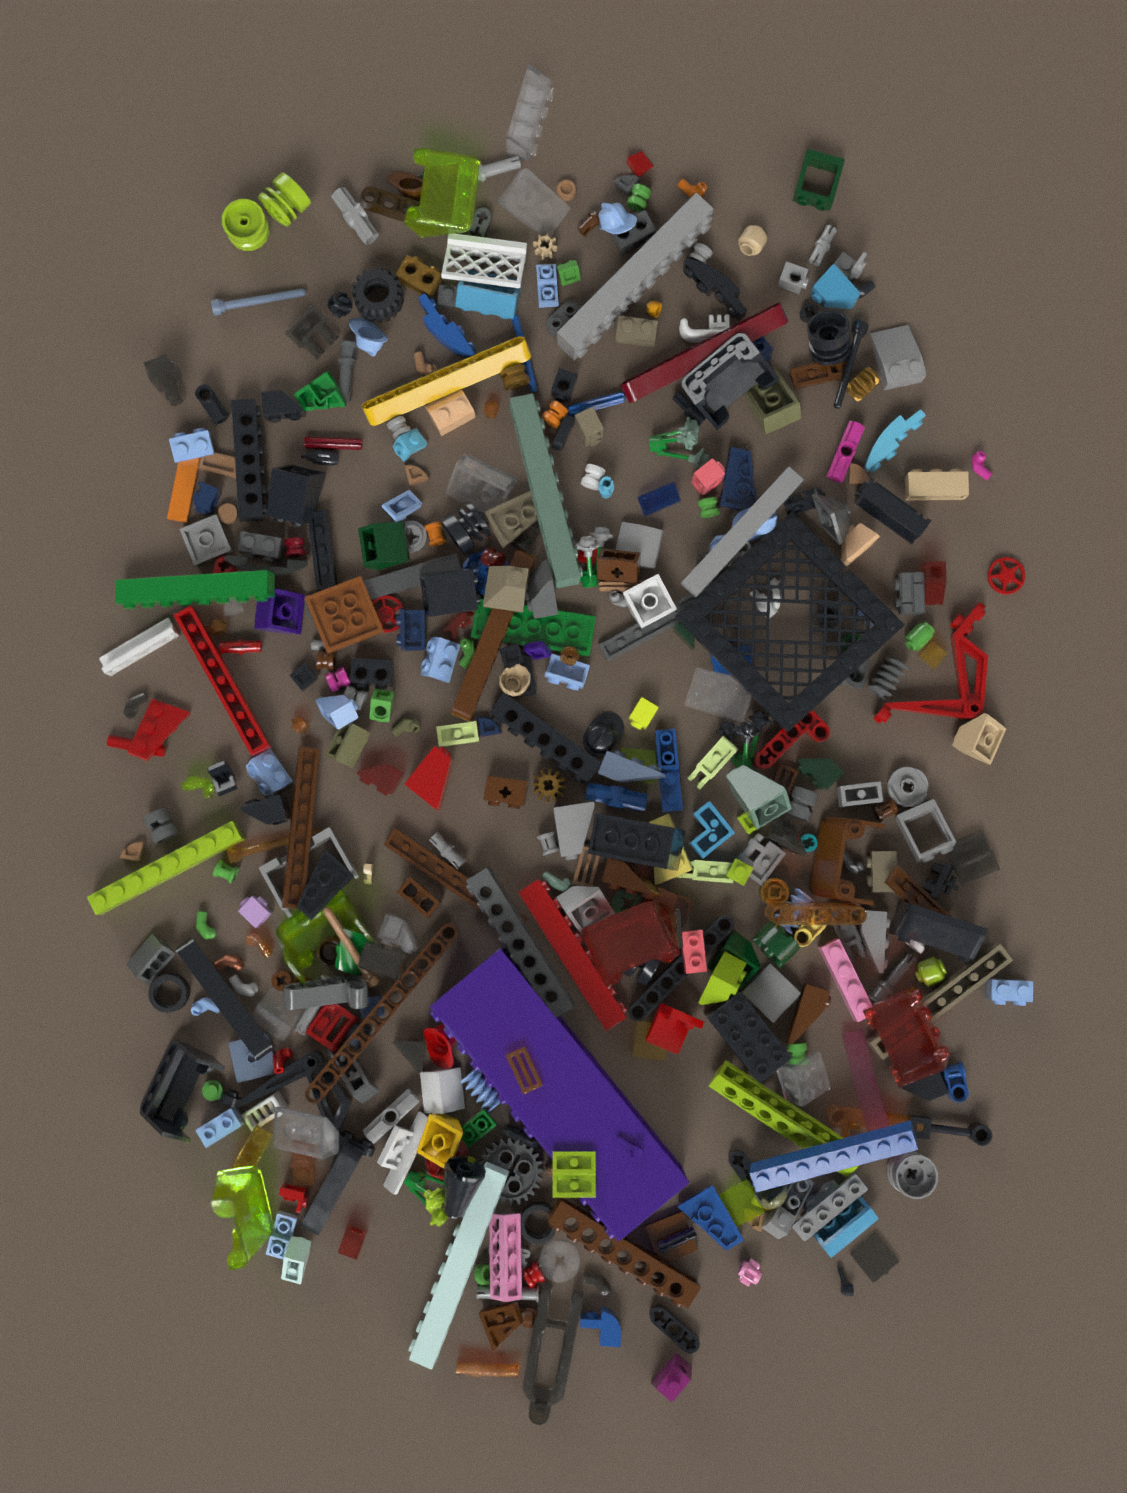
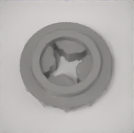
[405,521,427,553]

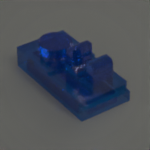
[637,482,681,516]

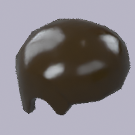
[316,936,340,967]

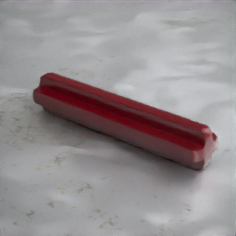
[304,436,363,450]

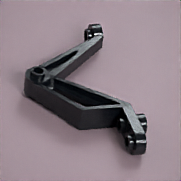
[219,1050,376,1157]

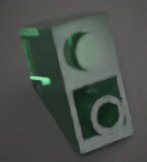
[796,758,844,791]

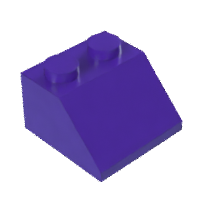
[254,588,305,635]

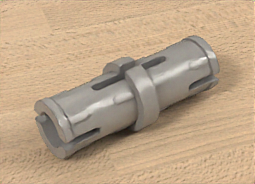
[808,225,837,266]
[429,832,466,870]

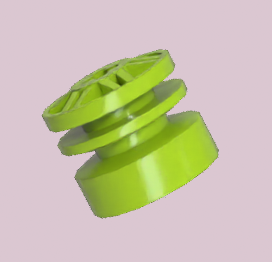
[258,172,311,227]

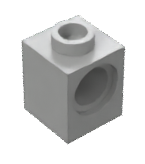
[777,261,810,294]

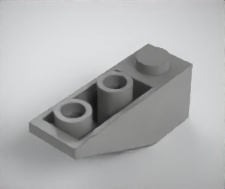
[858,910,890,973]
[761,1179,814,1239]

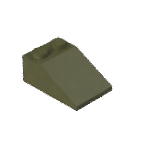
[744,365,801,435]

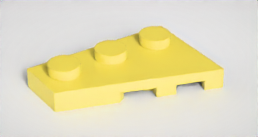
[650,814,693,886]

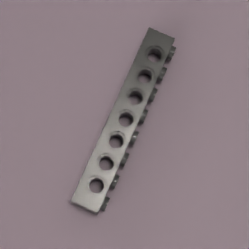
[466,866,575,1018]

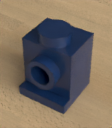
[193,481,222,515]

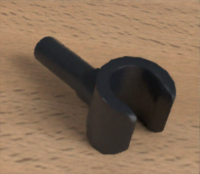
[837,1266,854,1296]

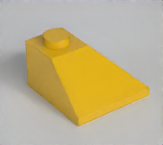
[417,1113,463,1168]

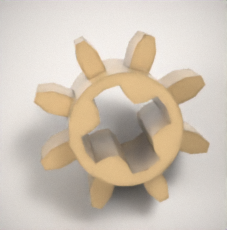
[533,233,557,260]

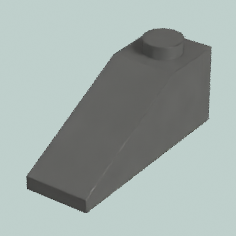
[326,1039,379,1103]

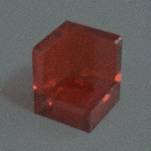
[338,1225,367,1260]

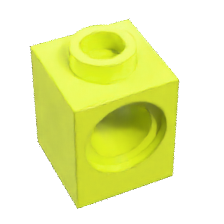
[628,697,659,730]

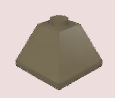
[483,566,529,613]

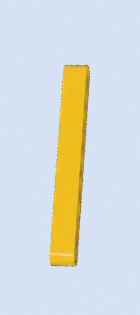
[362,336,531,426]

